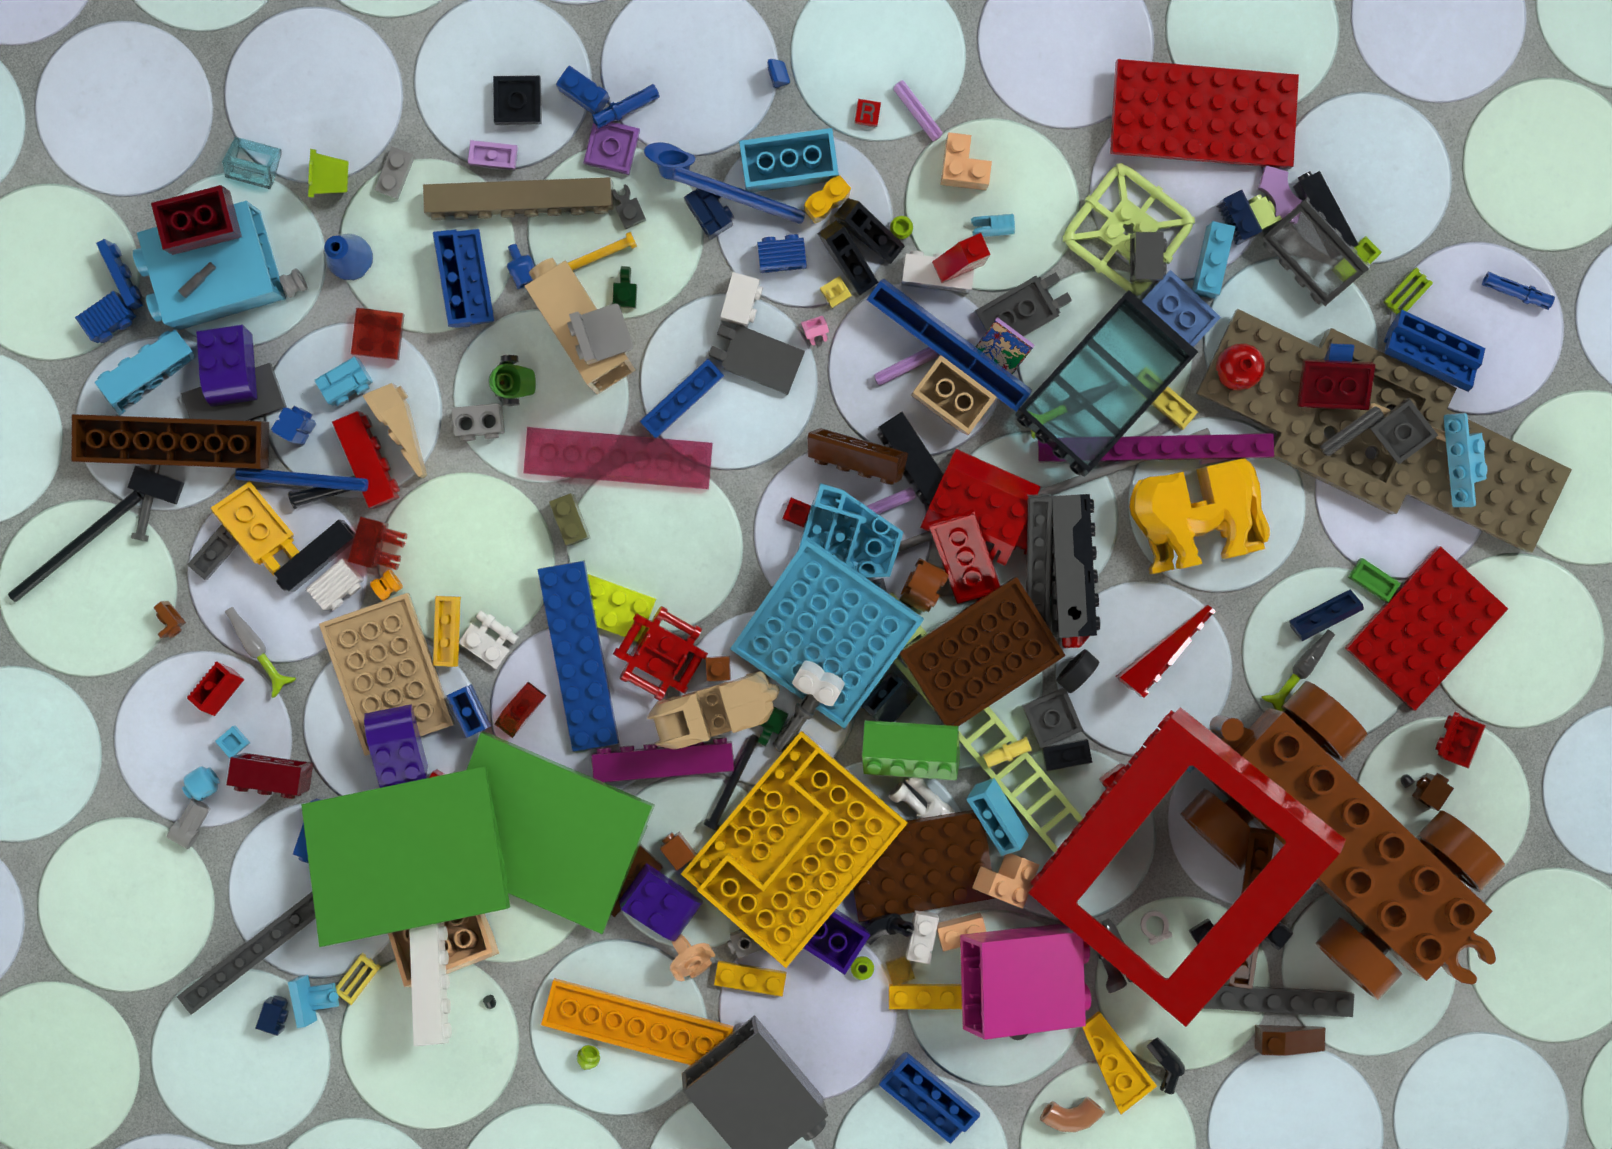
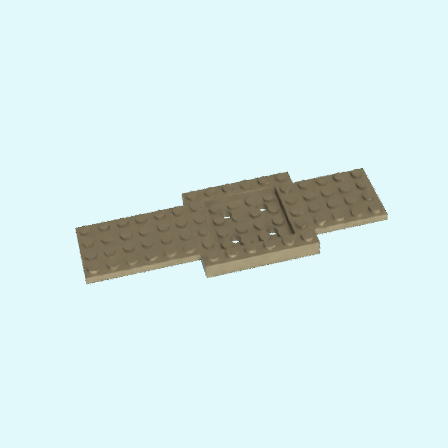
[1196,309,1572,553]

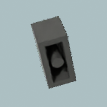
[1130,232,1167,282]

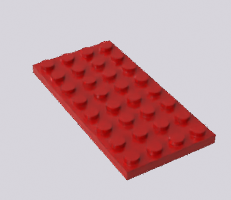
[1110,59,1299,169]

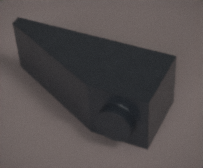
[834,198,905,264]
[817,220,879,296]

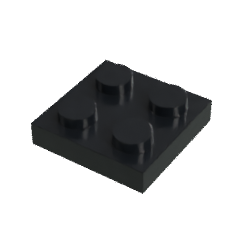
[493,75,542,125]

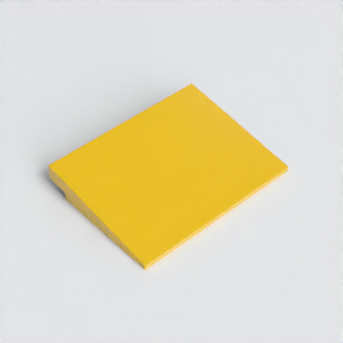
[681,731,908,968]

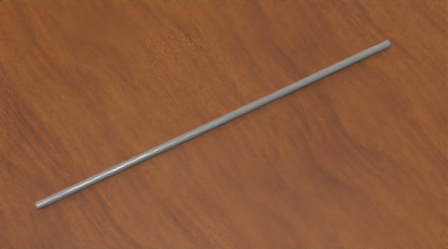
[898,428,1211,552]

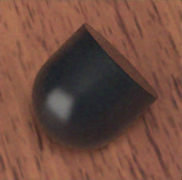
[1400,774,1415,788]
[483,995,496,1009]

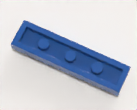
[640,359,724,439]

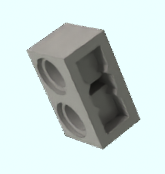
[452,403,505,441]

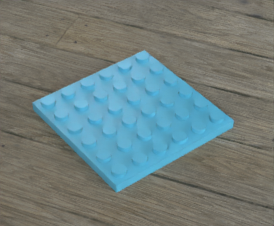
[730,537,924,729]

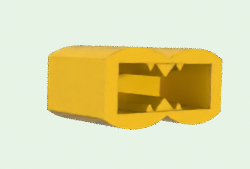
[804,175,851,223]

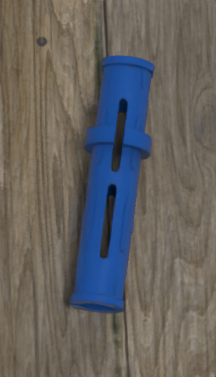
[592,84,660,129]
[1482,271,1555,310]

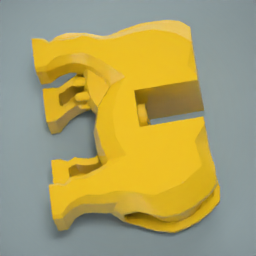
[1129,458,1270,574]

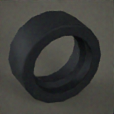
[1056,649,1099,693]

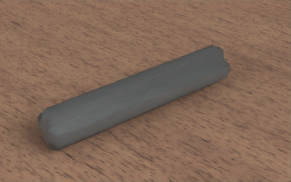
[1320,406,1384,456]

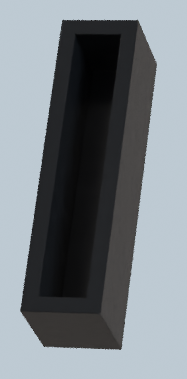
[877,412,944,506]

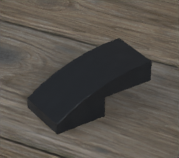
[127,466,184,504]

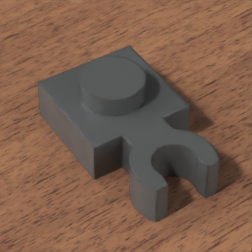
[612,184,646,230]

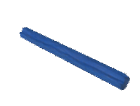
[672,166,806,224]
[235,468,369,491]

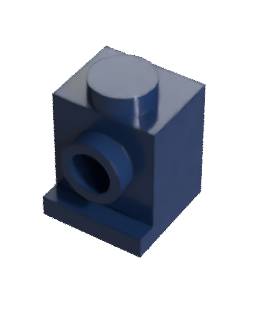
[255,996,289,1036]

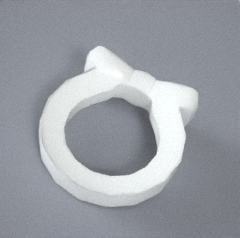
[1140,911,1172,945]

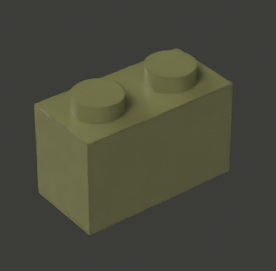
[549,493,590,546]

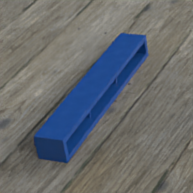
[867,279,1032,412]

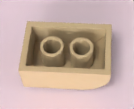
[911,355,997,435]

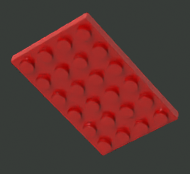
[1345,546,1508,711]

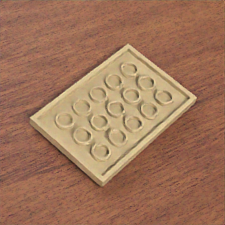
[319,593,455,756]

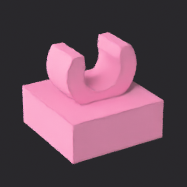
[801,316,829,346]

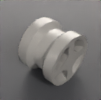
[279,268,308,297]

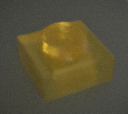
[886,955,915,986]

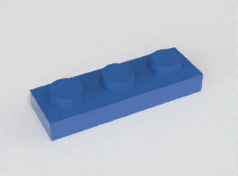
[96,239,143,310]

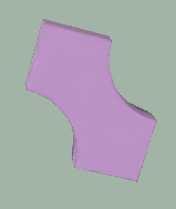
[1258,165,1303,224]

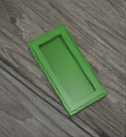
[1348,558,1401,603]

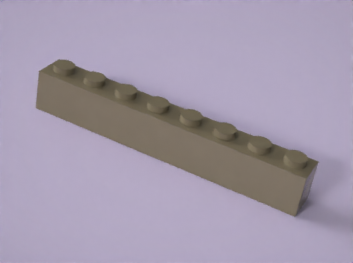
[423,177,614,220]

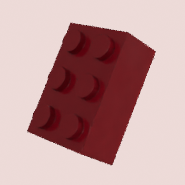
[151,185,242,255]
[226,753,314,799]

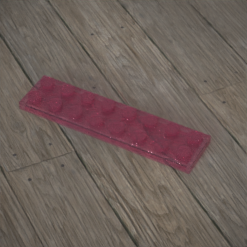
[523,427,713,489]

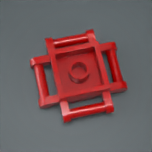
[613,606,708,701]

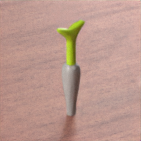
[225,607,296,698]

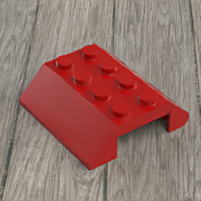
[920,449,1041,566]

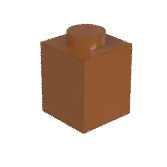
[706,656,731,681]
[660,831,696,871]

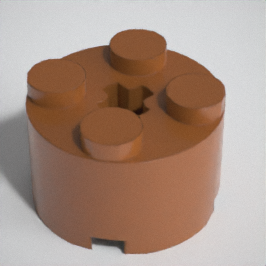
[899,558,949,612]

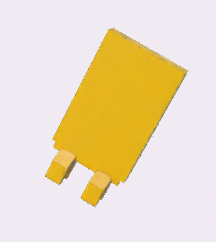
[211,481,299,576]

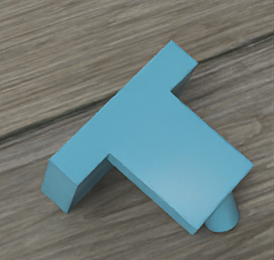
[288,975,339,1028]

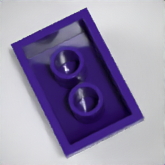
[196,325,257,407]
[364,704,428,788]
[619,863,703,941]
[803,909,870,975]

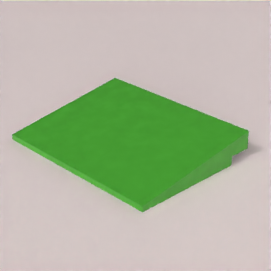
[467,732,655,934]
[301,766,510,947]

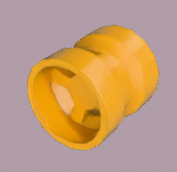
[370,569,403,601]

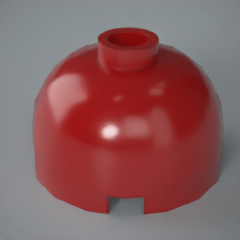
[1216,343,1265,391]

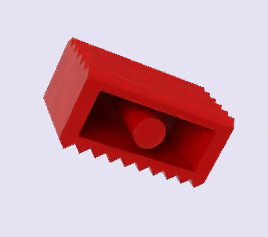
[187,662,245,716]

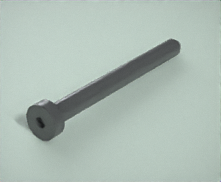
[131,465,160,541]

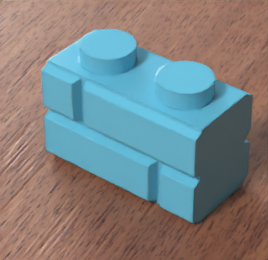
[315,356,373,407]

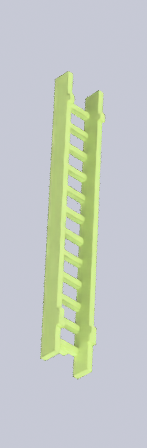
[890,592,1083,852]

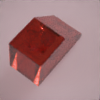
[495,682,547,738]

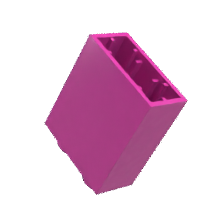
[960,924,1091,1040]

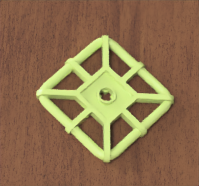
[1062,163,1195,296]

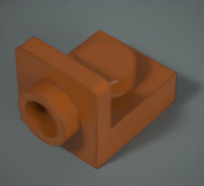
[153,601,186,638]

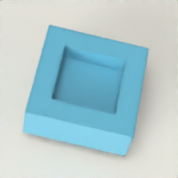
[215,725,250,758]

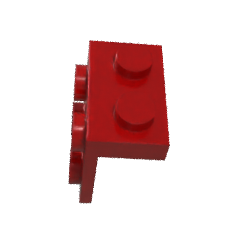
[1435,712,1486,769]

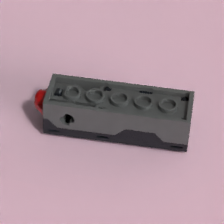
[1050,494,1100,648]

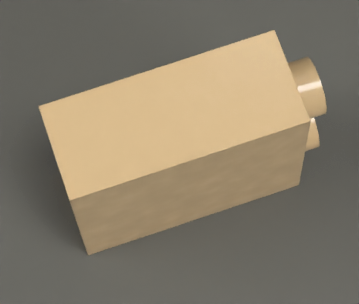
[525,258,636,395]

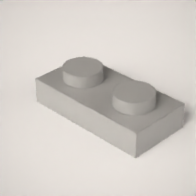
[375,146,415,199]

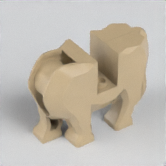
[647,670,780,749]

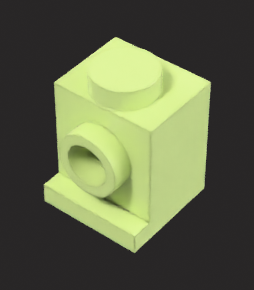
[1248,194,1282,230]

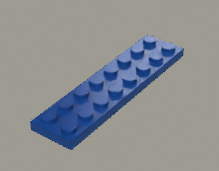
[537,560,619,751]

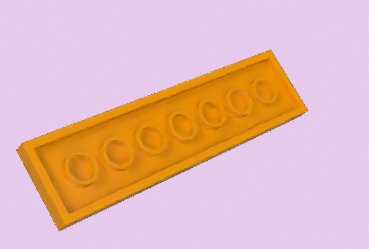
[541,978,734,1065]

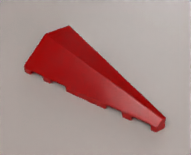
[1116,605,1216,698]

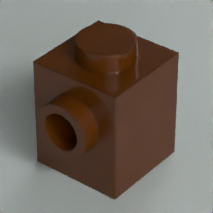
[1412,773,1454,811]

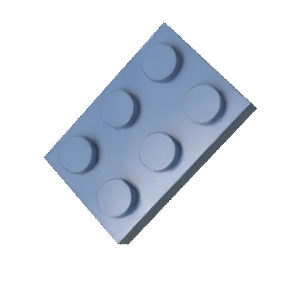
[1141,270,1221,347]

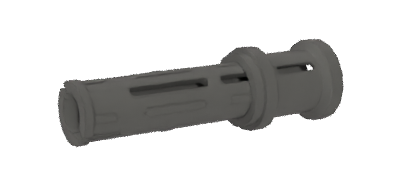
[772,694,820,752]

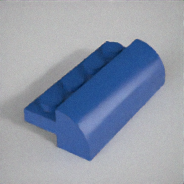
[433,229,494,328]
[1384,310,1486,392]
[879,1052,980,1144]

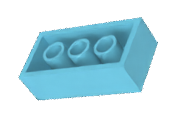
[739,128,839,192]

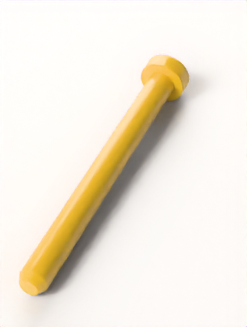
[568,232,637,270]

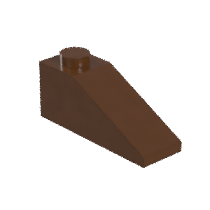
[1255,1025,1326,1056]

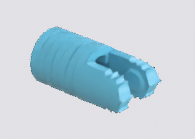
[971,214,1015,237]

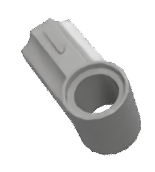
[167,799,211,849]

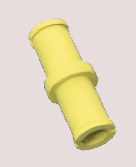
[983,737,1032,768]

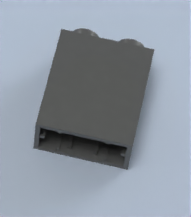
[681,1015,828,1149]

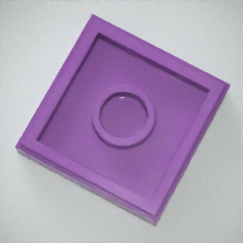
[583,122,640,175]

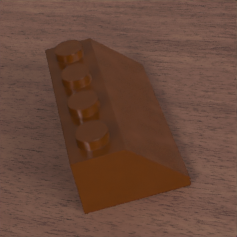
[807,428,908,485]

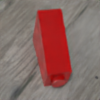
[932,233,991,284]

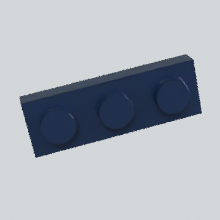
[1289,589,1364,641]

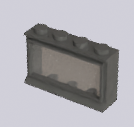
[1262,197,1371,306]

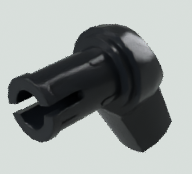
[864,913,914,945]
[1146,1037,1185,1094]

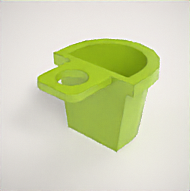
[308,149,349,197]

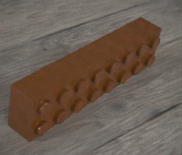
[71,414,269,469]

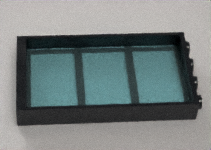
[1015,290,1198,477]

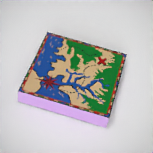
[975,317,1035,374]

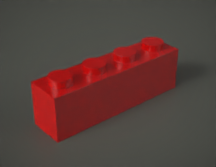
[332,411,400,509]

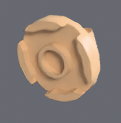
[670,934,715,981]

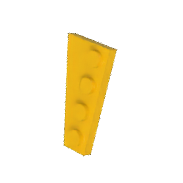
[1082,1011,1157,1114]

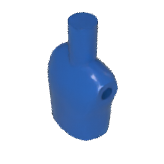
[507,244,535,289]

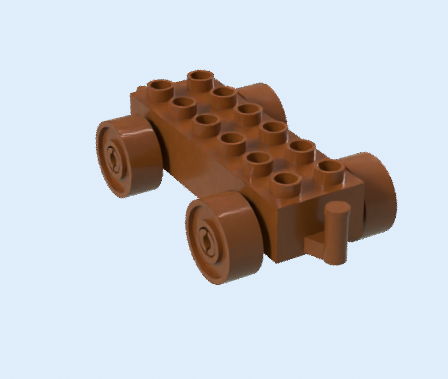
[1180,681,1505,1000]

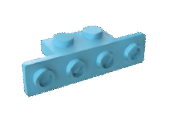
[1443,413,1487,507]

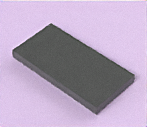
[181,363,287,421]

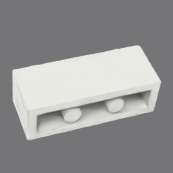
[901,251,974,293]

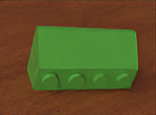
[862,720,960,780]

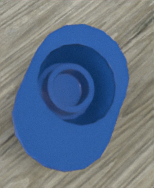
[644,142,696,180]

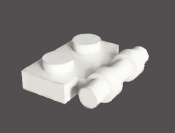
[459,611,519,669]

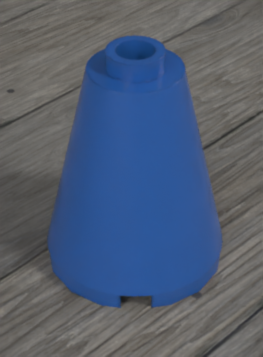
[324,234,373,281]

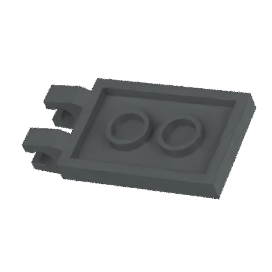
[975,272,1072,337]
[709,324,805,395]

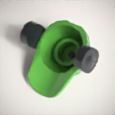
[489,355,536,407]

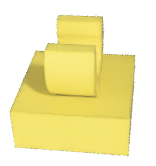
[820,276,852,309]

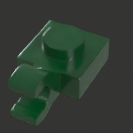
[612,266,637,308]
[757,707,789,747]

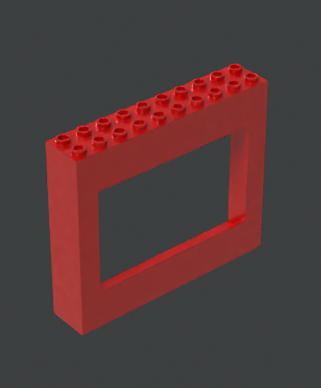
[1028,707,1346,1027]

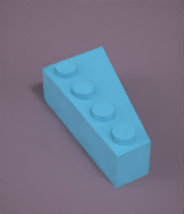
[94,329,195,416]

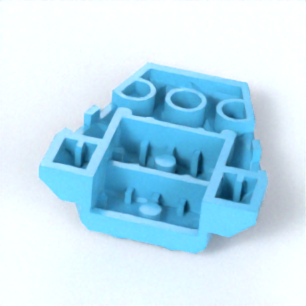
[798,483,904,578]

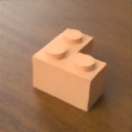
[940,132,992,190]
[972,853,1040,909]
[937,912,986,951]

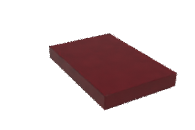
[1297,359,1376,410]

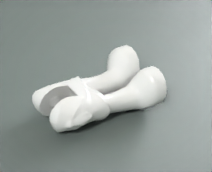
[889,777,956,819]

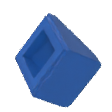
[767,59,790,88]
[1324,344,1354,362]

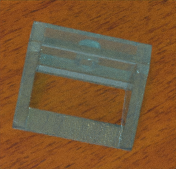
[222,137,282,189]

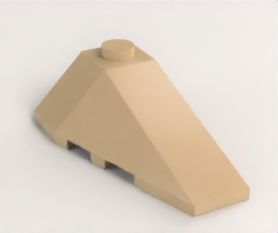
[363,383,427,478]

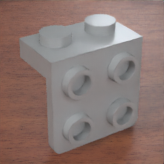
[567,304,633,365]

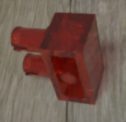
[348,516,407,570]

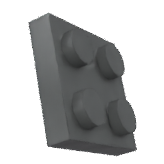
[1369,398,1438,464]
[1022,688,1084,748]

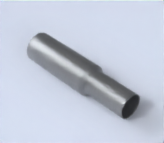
[178,262,216,298]

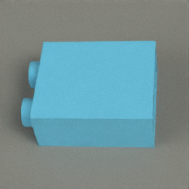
[133,201,286,330]

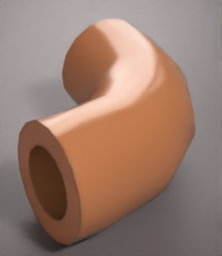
[1040,1097,1105,1132]

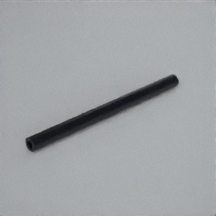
[8,490,143,602]

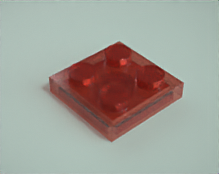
[351,308,405,360]

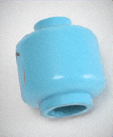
[182,766,220,801]

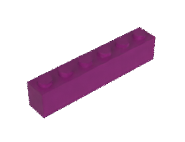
[591,738,734,782]

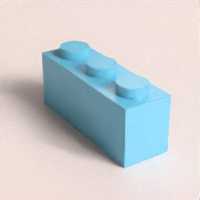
[1192,221,1235,299]
[966,778,1029,856]

